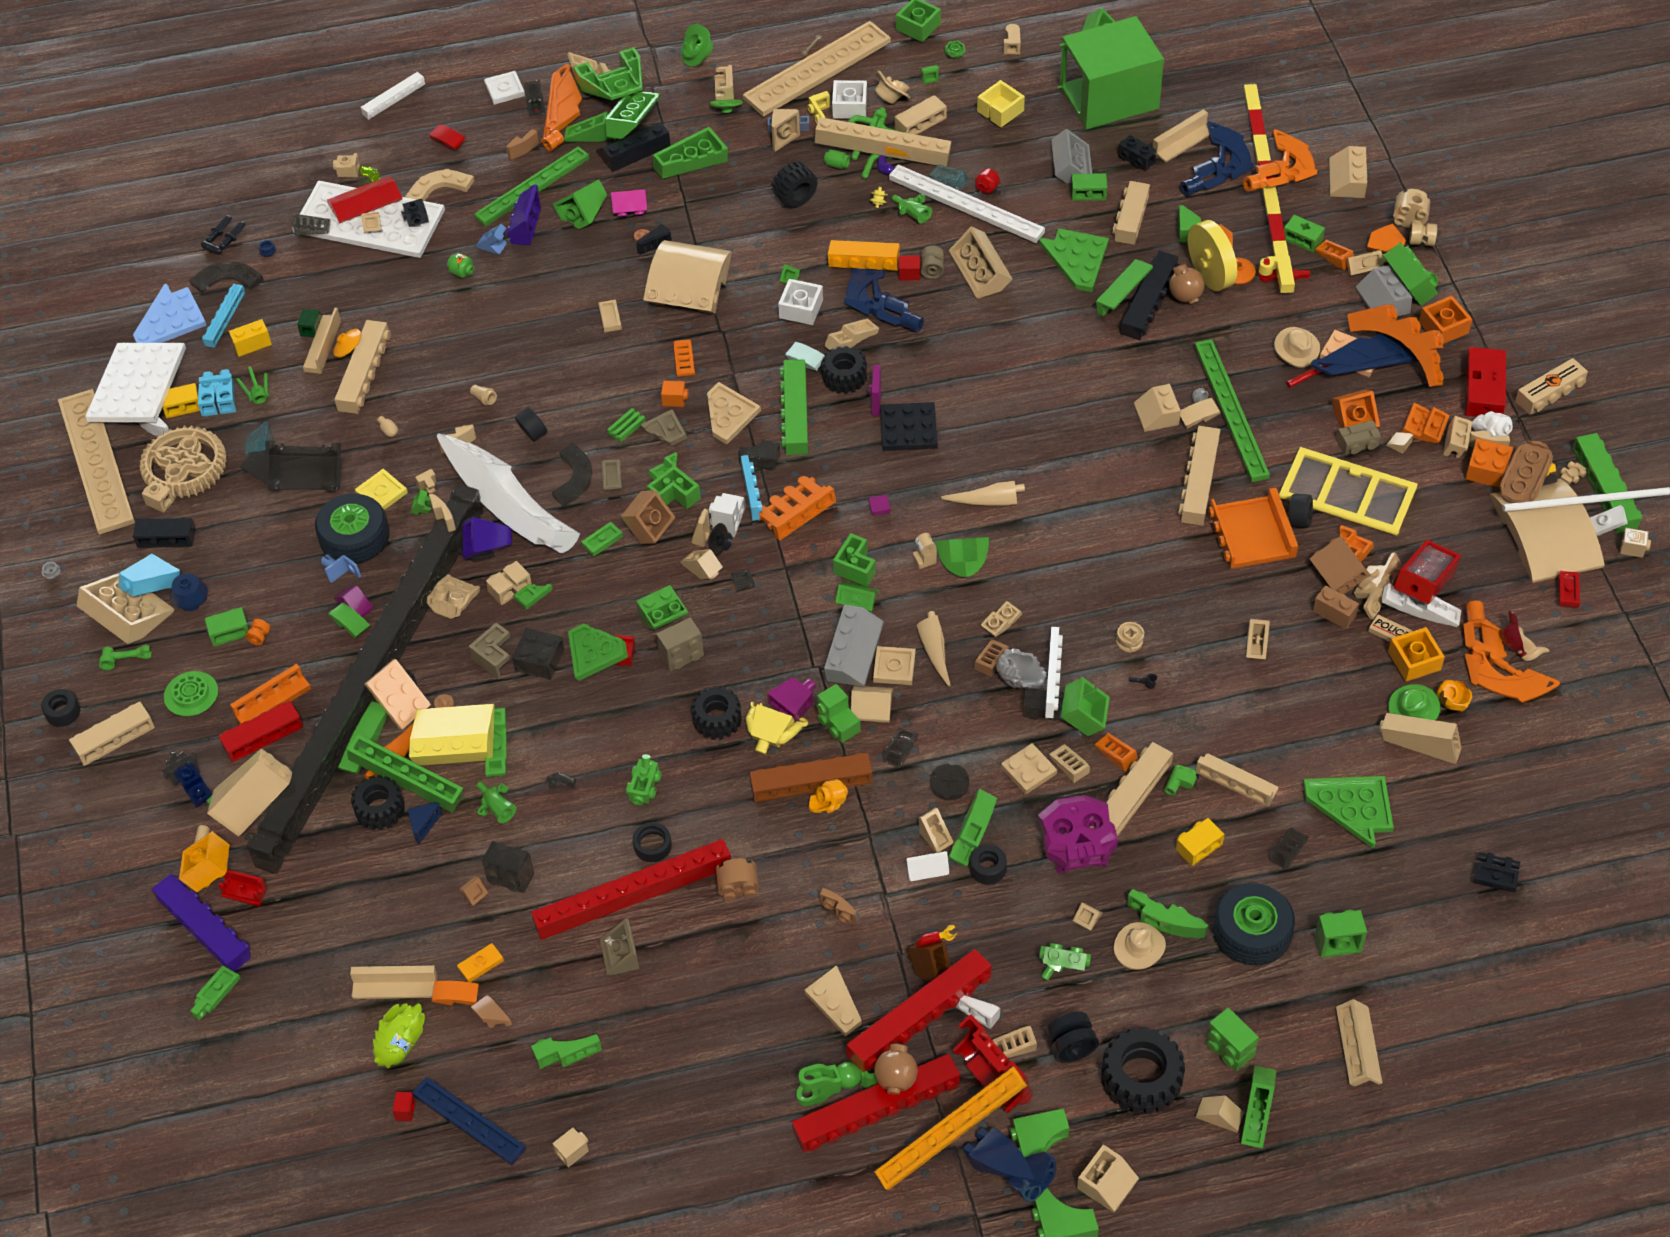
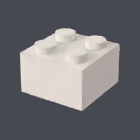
[832,80,867,119]
[778,279,823,325]

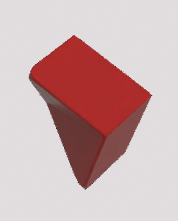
[392,1092,416,1122]

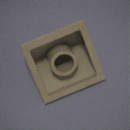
[599,918,639,976]

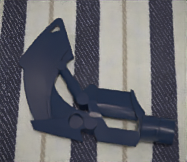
[1180,121,1254,196]
[844,268,924,332]

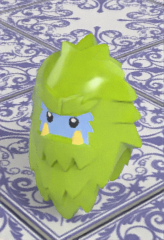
[373,1003,425,1069]

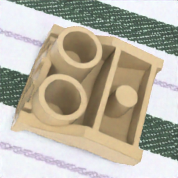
[427,574,480,619]

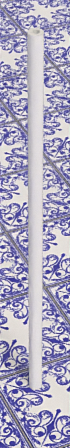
[1502,487,1670,512]

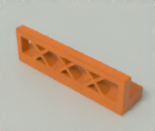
[230,664,311,725]

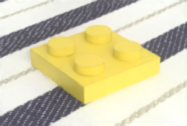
[355,469,408,510]

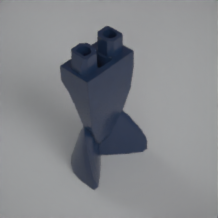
[963,1128,1057,1202]

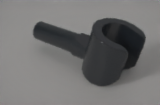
[1129,674,1157,689]

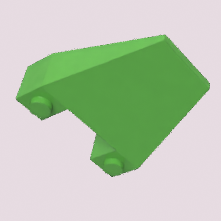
[573,47,643,100]

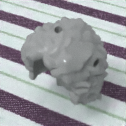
[996,648,1048,689]

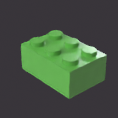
[1383,242,1438,306]

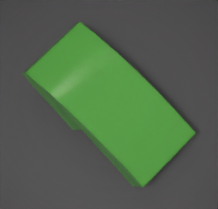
[328,602,370,639]

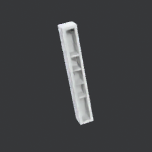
[361,72,425,120]

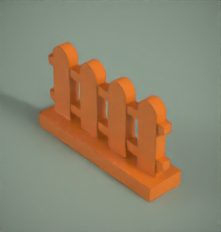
[758,476,836,541]

